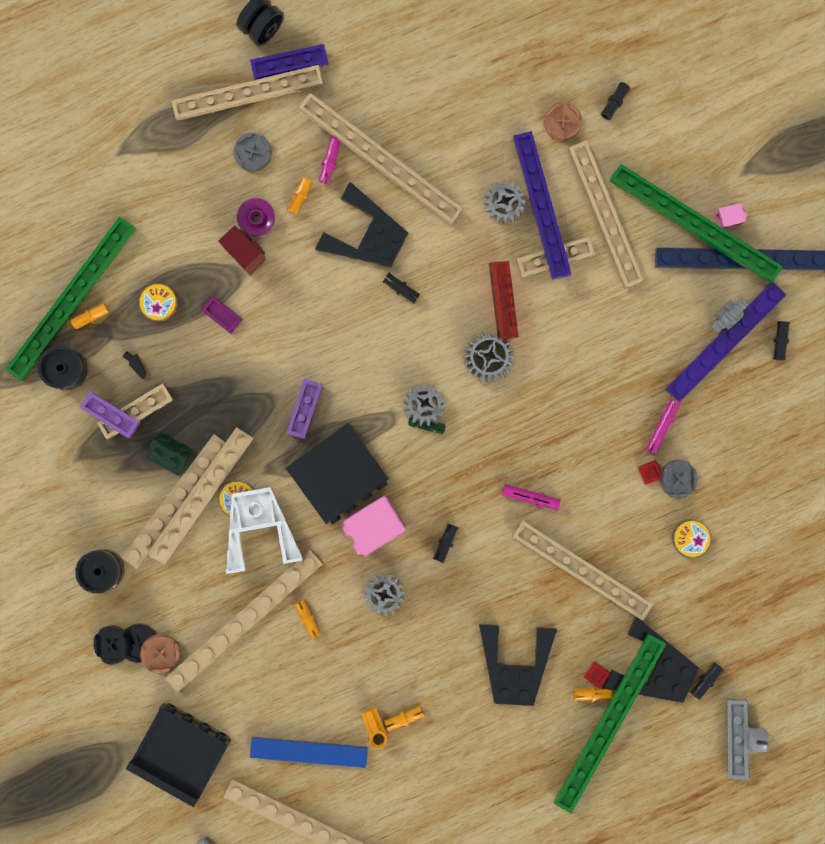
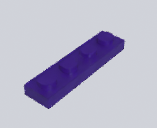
[250,44,329,80]

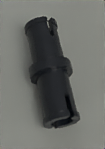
[600,82,630,120]
[383,272,420,304]
[773,321,790,361]
[432,523,459,563]
[690,662,724,700]

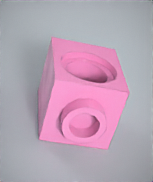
[714,203,747,229]

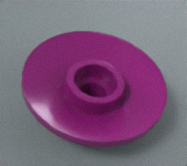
[237,198,275,236]

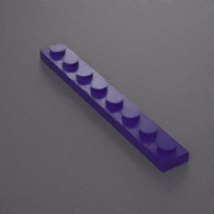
[513,131,571,280]
[665,282,786,402]

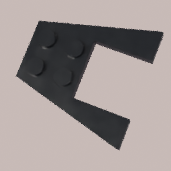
[315,182,408,267]
[604,617,699,703]
[479,624,557,706]

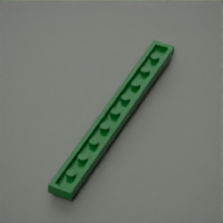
[609,164,783,284]
[5,216,136,381]
[553,633,666,813]

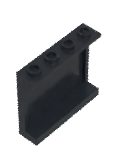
[286,423,389,525]
[126,703,231,807]

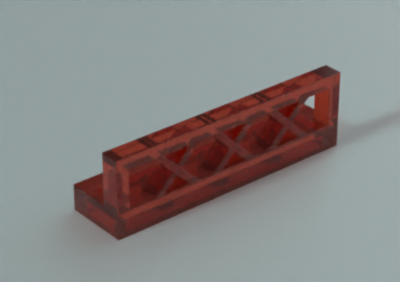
[489,261,519,341]

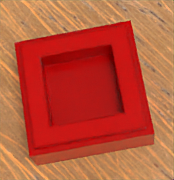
[638,460,661,485]
[583,661,611,689]

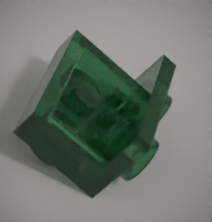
[145,432,193,476]

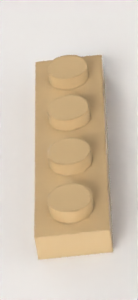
[516,236,595,278]
[97,383,174,440]

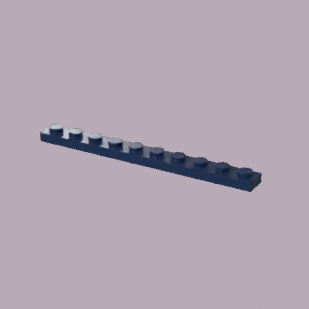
[655,248,825,271]

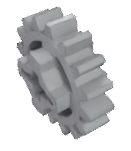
[484,181,526,224]
[711,297,748,333]
[404,384,445,426]
[363,573,405,616]

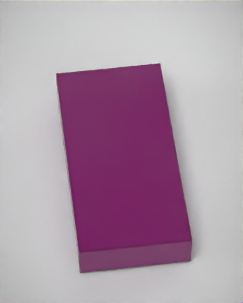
[201,296,243,334]

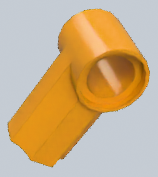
[361,707,389,749]

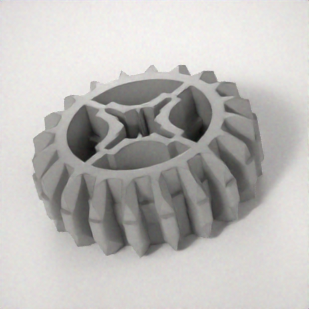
[463,331,515,383]

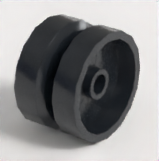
[236,0,284,46]
[38,346,87,390]
[75,549,125,594]

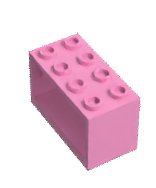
[342,495,406,557]

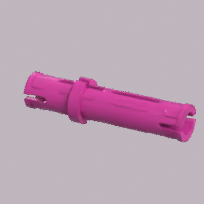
[318,135,341,185]
[645,398,682,455]
[502,484,561,511]

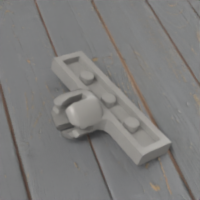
[727,699,769,780]

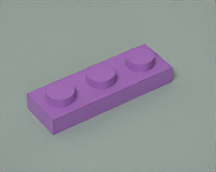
[286,379,323,439]
[80,391,141,438]

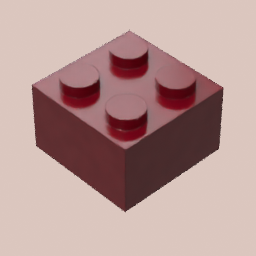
[218,225,266,275]

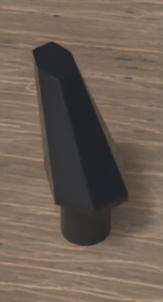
[123,351,146,379]

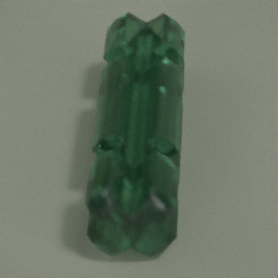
[408,417,446,434]

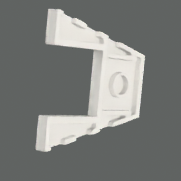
[226,487,303,574]

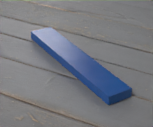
[250,737,368,768]

